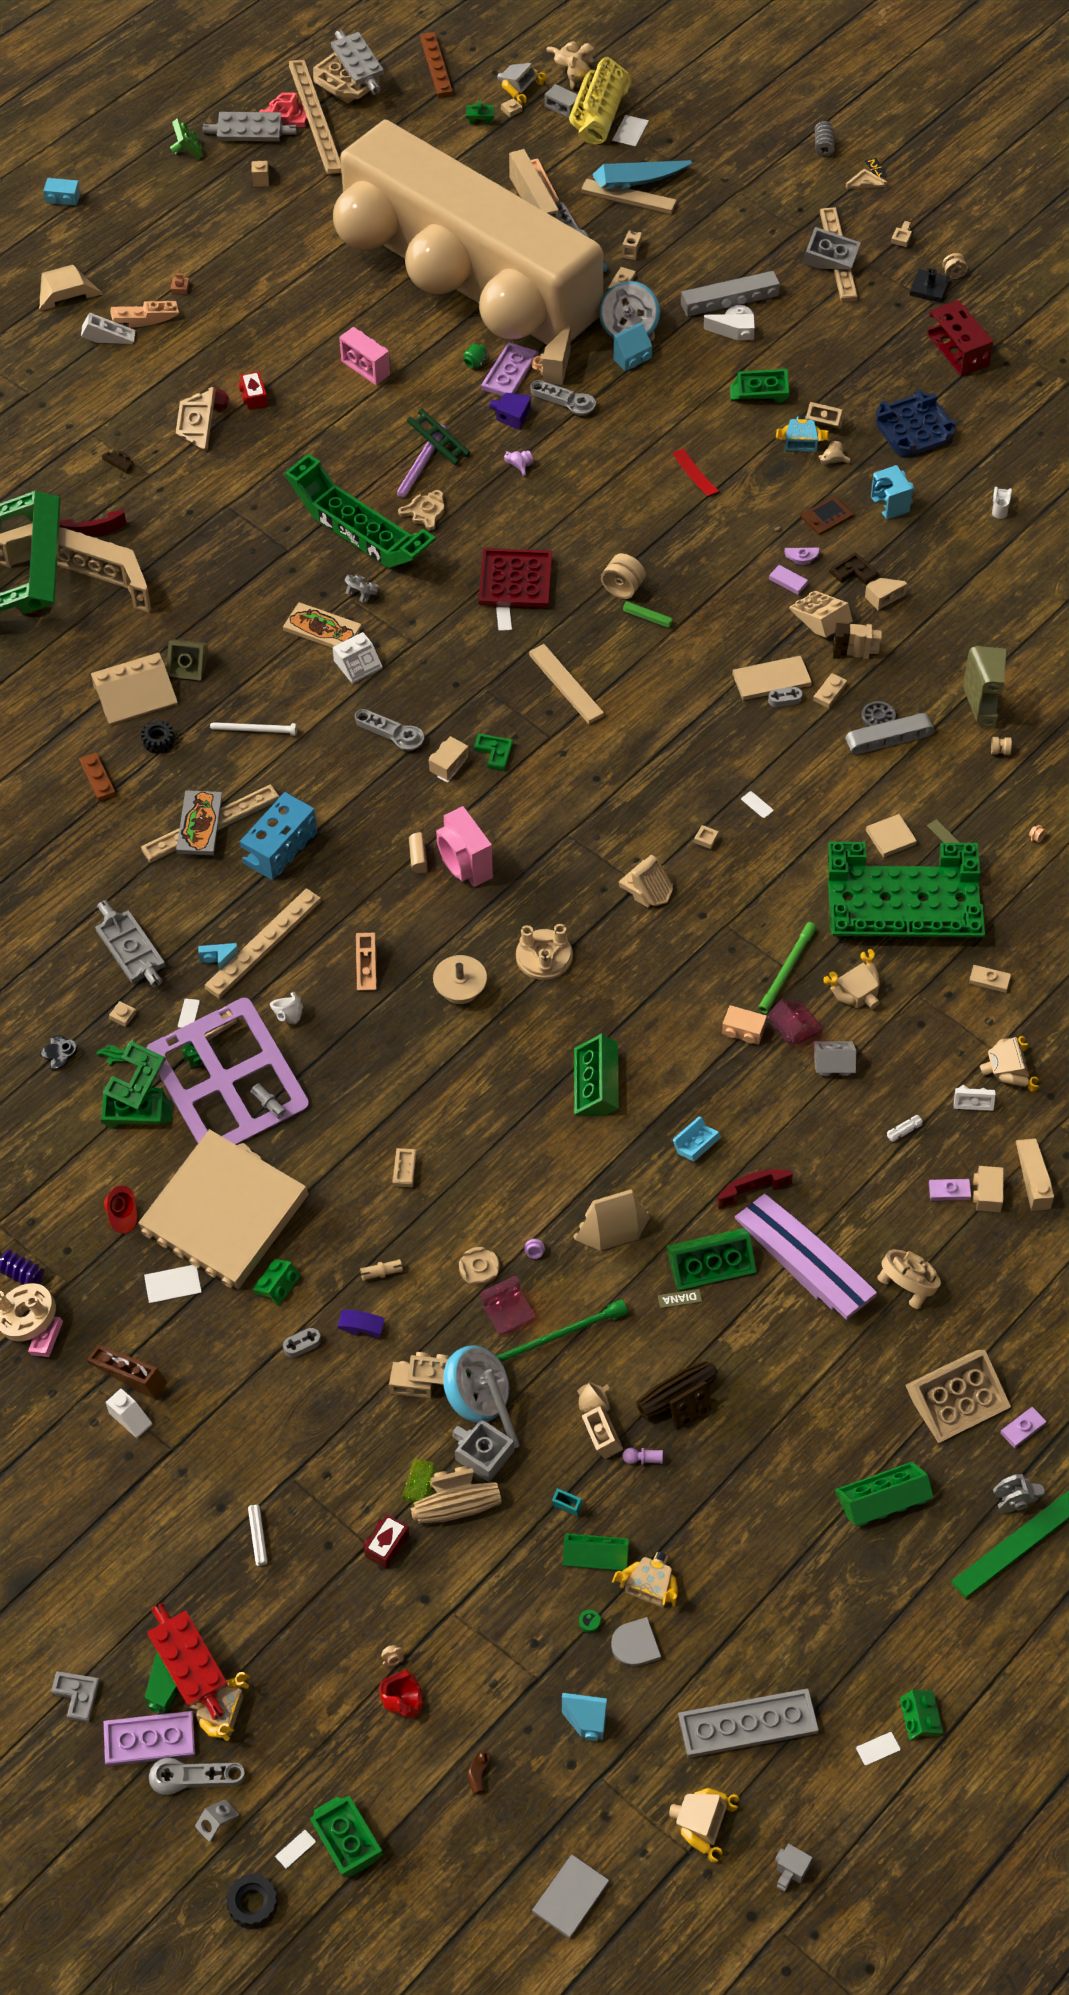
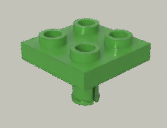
[170,119,203,160]

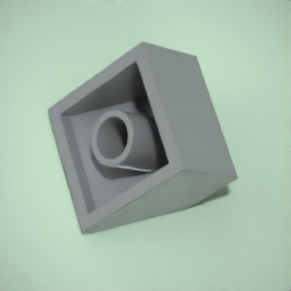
[814,1041,856,1076]

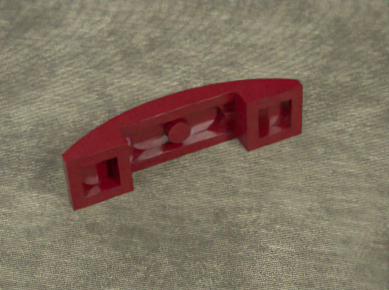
[59,510,126,537]
[717,1169,793,1209]

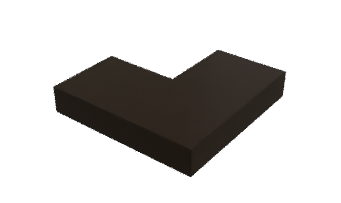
[829,552,879,585]

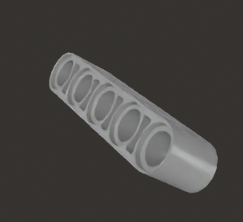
[845,713,935,755]

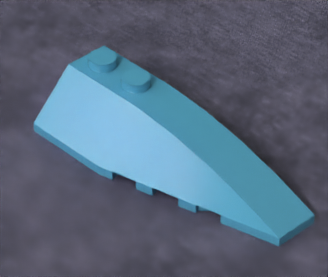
[593,160,692,190]

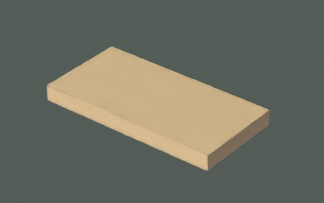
[733,656,812,700]

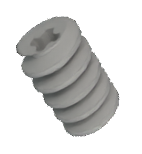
[815,121,835,156]

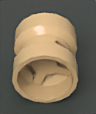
[991,737,1012,756]

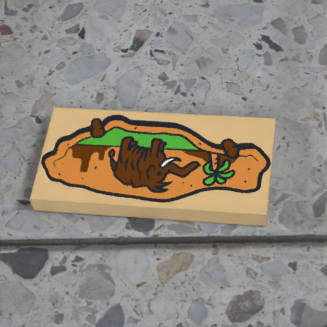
[283,602,362,648]

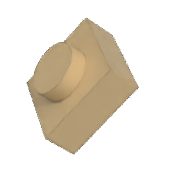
[501,98,522,117]
[694,825,719,849]
[109,1001,136,1027]

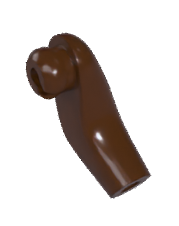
[467,1751,491,1795]

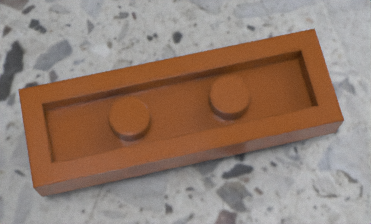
[79,753,116,802]

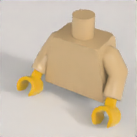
[824,949,880,1009]

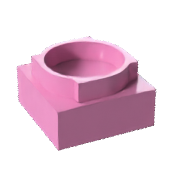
[436,806,493,887]

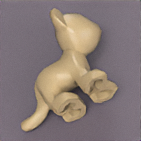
[546,41,594,90]

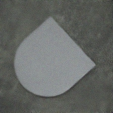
[611,1617,661,1667]

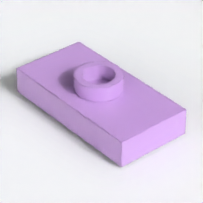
[929,1179,971,1201]
[1001,1407,1046,1448]

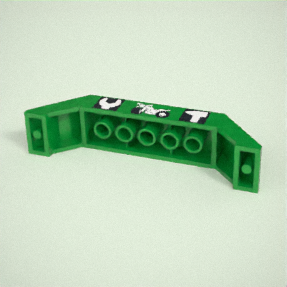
[285,454,436,568]

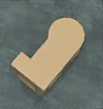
[622,230,642,260]

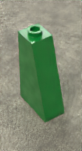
[145,1638,204,1714]

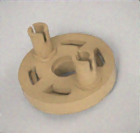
[877,1249,941,1309]
[0,1283,56,1341]

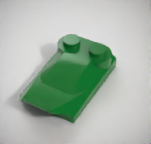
[730,369,789,403]
[101,1086,173,1128]
[310,1795,383,1878]

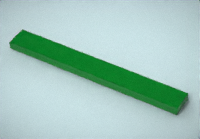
[951,1491,1069,1599]

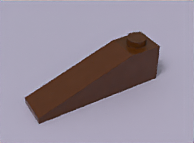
[86,1344,167,1398]

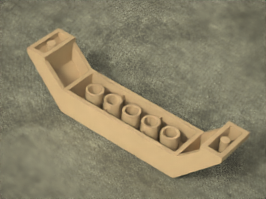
[0,523,151,613]

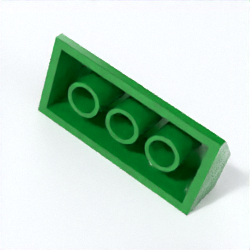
[574,1034,619,1116]
[666,1228,756,1290]
[835,1462,933,1526]

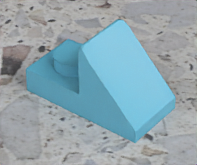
[198,943,238,971]

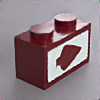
[363,1514,409,1569]

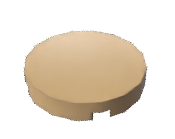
[459,1247,499,1286]

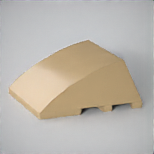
[39,265,102,311]
[573,1190,650,1251]

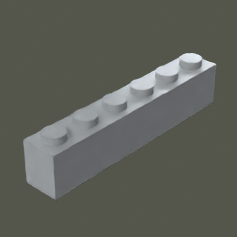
[681,271,780,317]

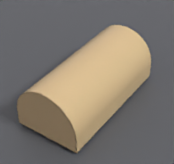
[409,832,428,873]

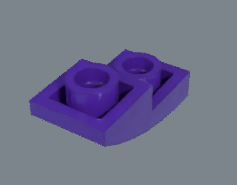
[337,1310,384,1338]

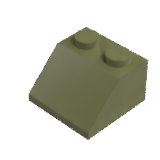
[167,639,208,680]

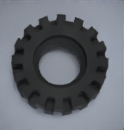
[141,720,175,754]

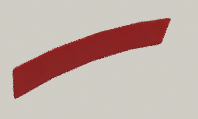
[672,448,719,496]

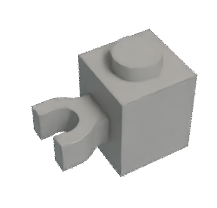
[775,1843,812,1892]

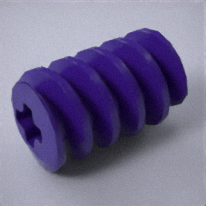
[0,1249,44,1285]

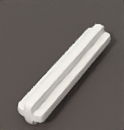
[248,1505,268,1566]

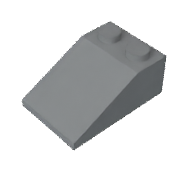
[803,227,861,269]

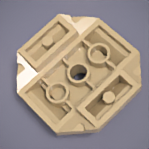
[313,52,379,104]

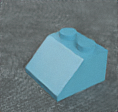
[614,322,652,371]

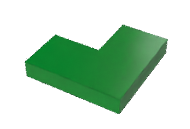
[474,733,513,771]

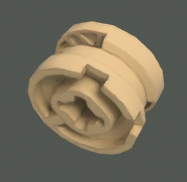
[942,253,968,279]

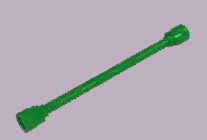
[466,1299,628,1378]

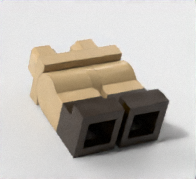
[833,623,881,659]

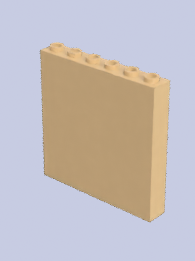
[138,1129,309,1290]

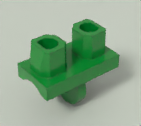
[466,100,494,124]

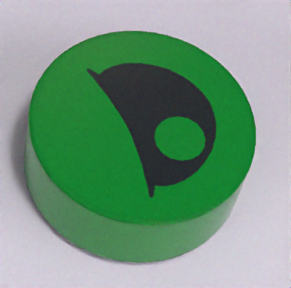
[579,1610,601,1633]

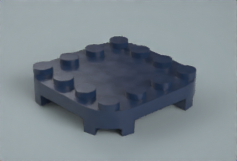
[875,390,955,458]

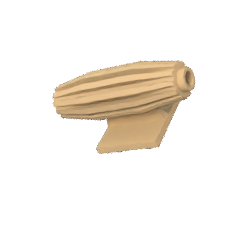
[411,1466,502,1524]

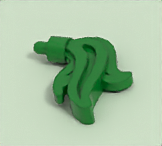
[96,1040,135,1066]

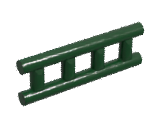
[406,408,470,465]

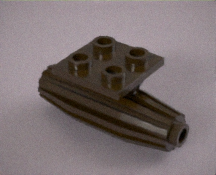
[636,1361,718,1430]

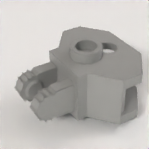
[993,1474,1045,1513]

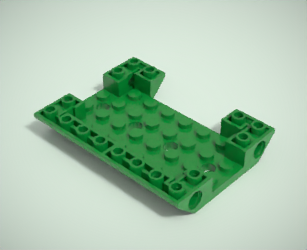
[827,842,985,937]

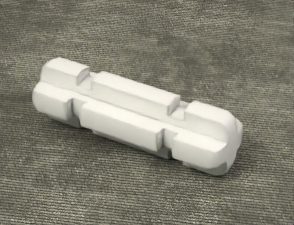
[887,1115,923,1142]

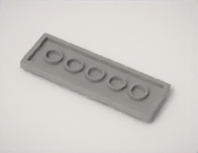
[678,1689,819,1758]

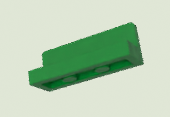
[562,1533,629,1570]

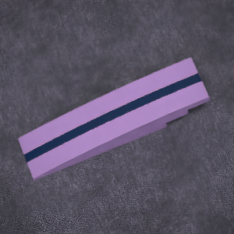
[735,1194,877,1320]

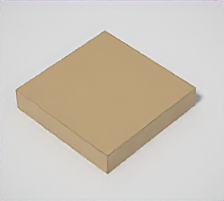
[866,814,917,858]

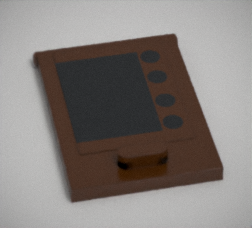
[800,496,854,535]

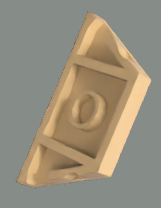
[176,387,216,451]

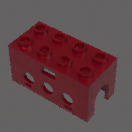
[927,300,993,376]

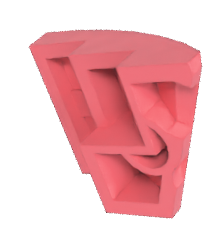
[259,93,308,128]

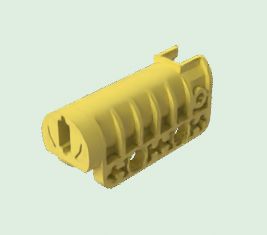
[569,57,631,144]

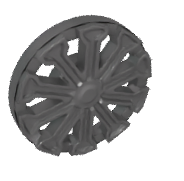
[862,701,896,727]

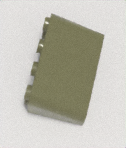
[963,646,1006,728]

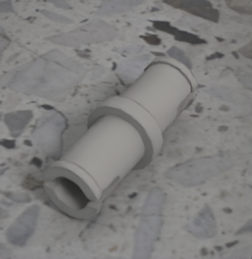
[251,1083,286,1119]

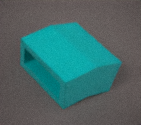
[552,1488,583,1517]

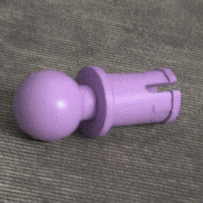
[623,1448,663,1465]

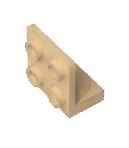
[408,1352,450,1385]

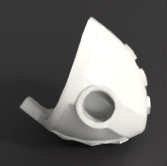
[270,992,303,1024]

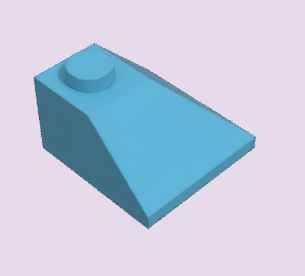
[562,1693,607,1741]

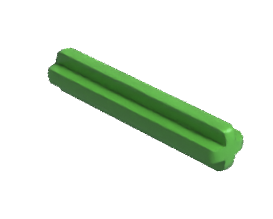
[623,601,672,628]

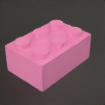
[339,327,390,385]

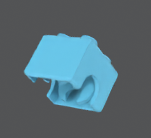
[871,465,914,520]

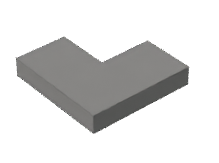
[51,1671,100,1723]

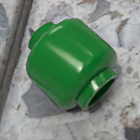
[463,344,488,369]

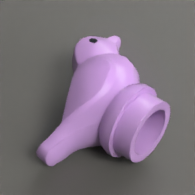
[504,450,534,477]

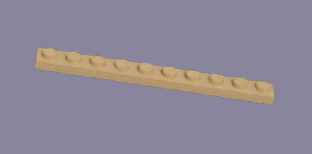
[289,60,341,174]

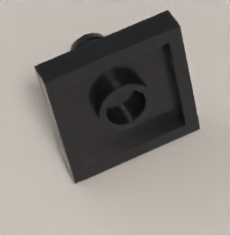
[910,268,950,303]

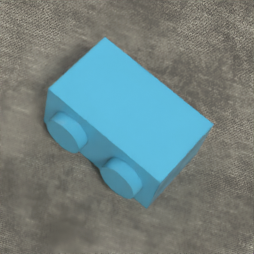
[43,178,80,206]

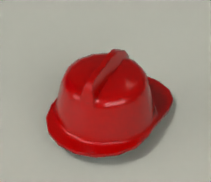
[104,1185,137,1234]

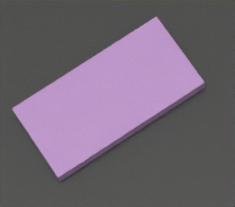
[481,342,538,396]
[104,1711,195,1766]

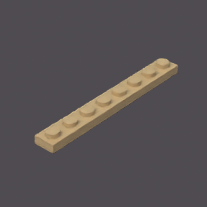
[205,888,321,999]

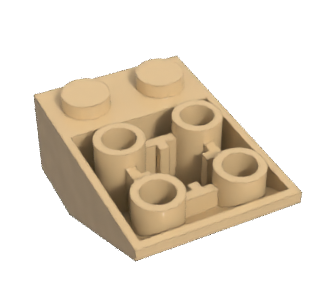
[789,591,853,638]

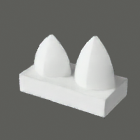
[954,1085,995,1111]

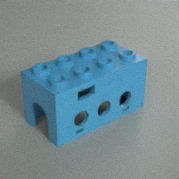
[240,792,317,880]

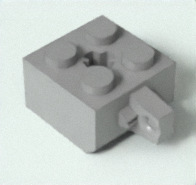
[452,1420,514,1482]

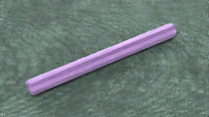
[397,424,446,498]

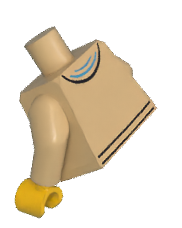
[980,1036,1039,1092]

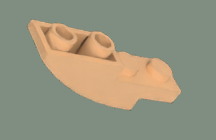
[110,301,179,328]

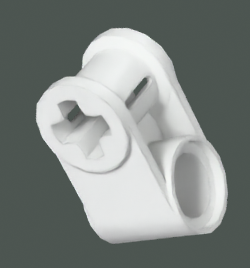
[992,487,1012,519]

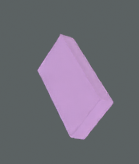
[769,565,808,595]

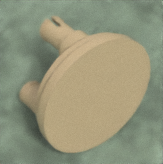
[516,924,573,980]

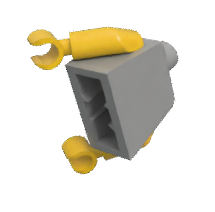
[498,63,546,106]

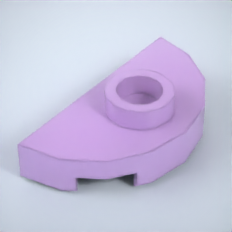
[784,548,819,565]

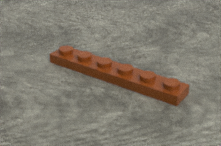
[420,32,453,98]

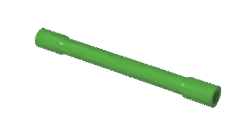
[758,922,817,1014]

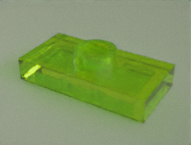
[402,1458,434,1502]

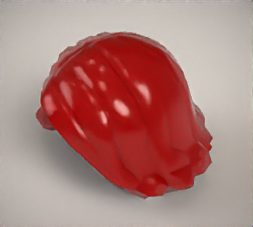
[379,1669,423,1719]

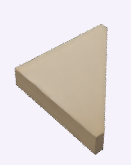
[846,169,887,189]

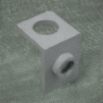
[195,1800,239,1841]

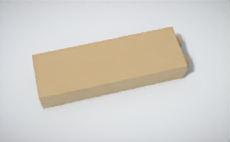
[509,149,559,220]

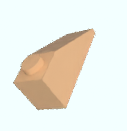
[356,933,376,990]

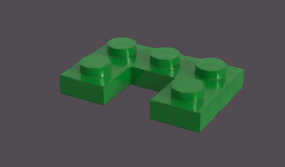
[103,1041,166,1111]

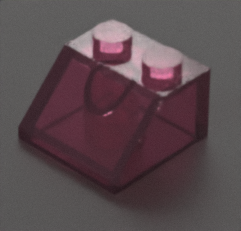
[767,999,824,1044]

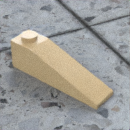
[1016,1139,1054,1211]

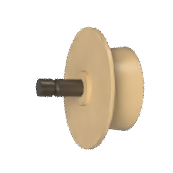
[433,955,487,1004]

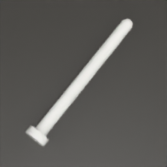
[210,723,297,736]

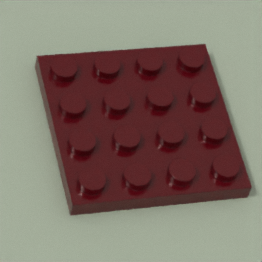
[478,548,552,608]

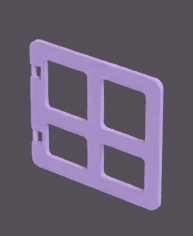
[147,998,308,1145]

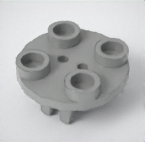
[345,574,379,603]

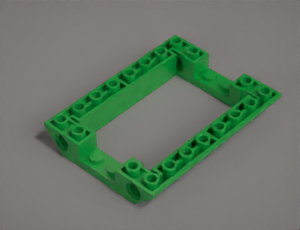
[0,491,61,614]

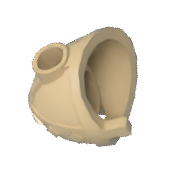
[577,1382,610,1413]

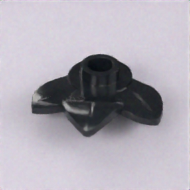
[40,1035,77,1070]

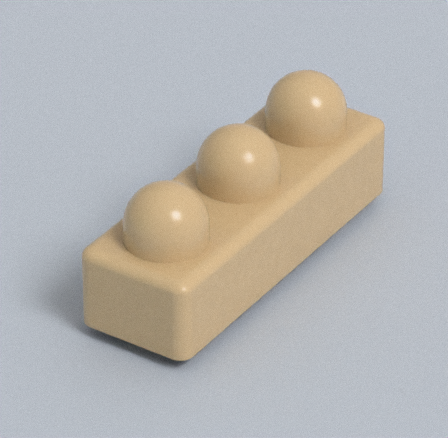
[333,120,604,345]

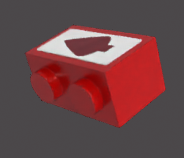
[238,371,268,410]

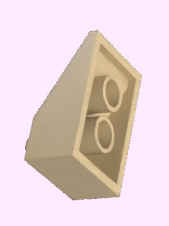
[540,326,571,385]

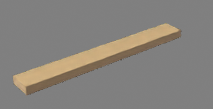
[820,207,858,302]
[141,784,280,863]

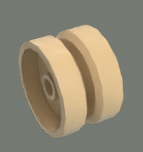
[601,554,646,599]

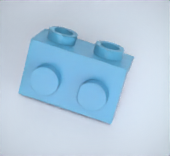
[673,1116,721,1162]

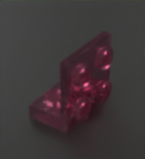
[480,1275,535,1335]

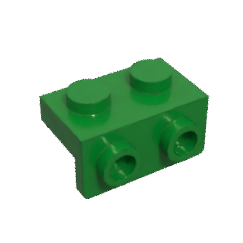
[252,1259,301,1305]
[900,1690,943,1740]

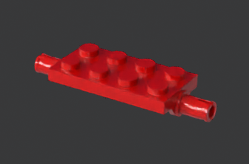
[147,1603,228,1720]

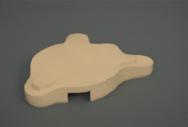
[398,490,445,530]

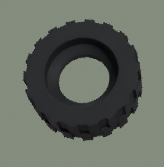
[226,1874,278,1929]

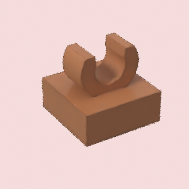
[170,273,190,294]

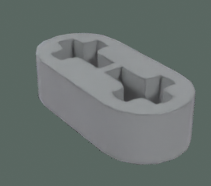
[768,687,802,707]
[283,1328,321,1358]

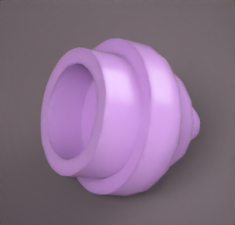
[525,1239,545,1259]

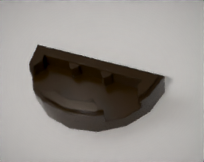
[102,451,132,474]

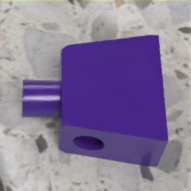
[489,393,531,430]

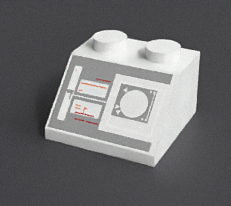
[333,632,383,684]

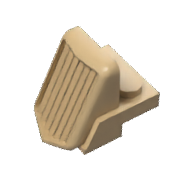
[619,855,673,907]

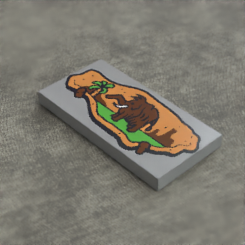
[176,790,222,855]

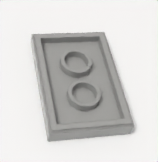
[532,1854,609,1939]

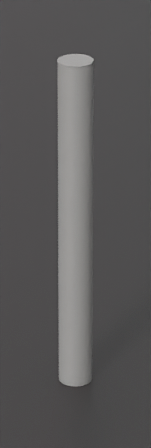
[484,1369,520,1448]

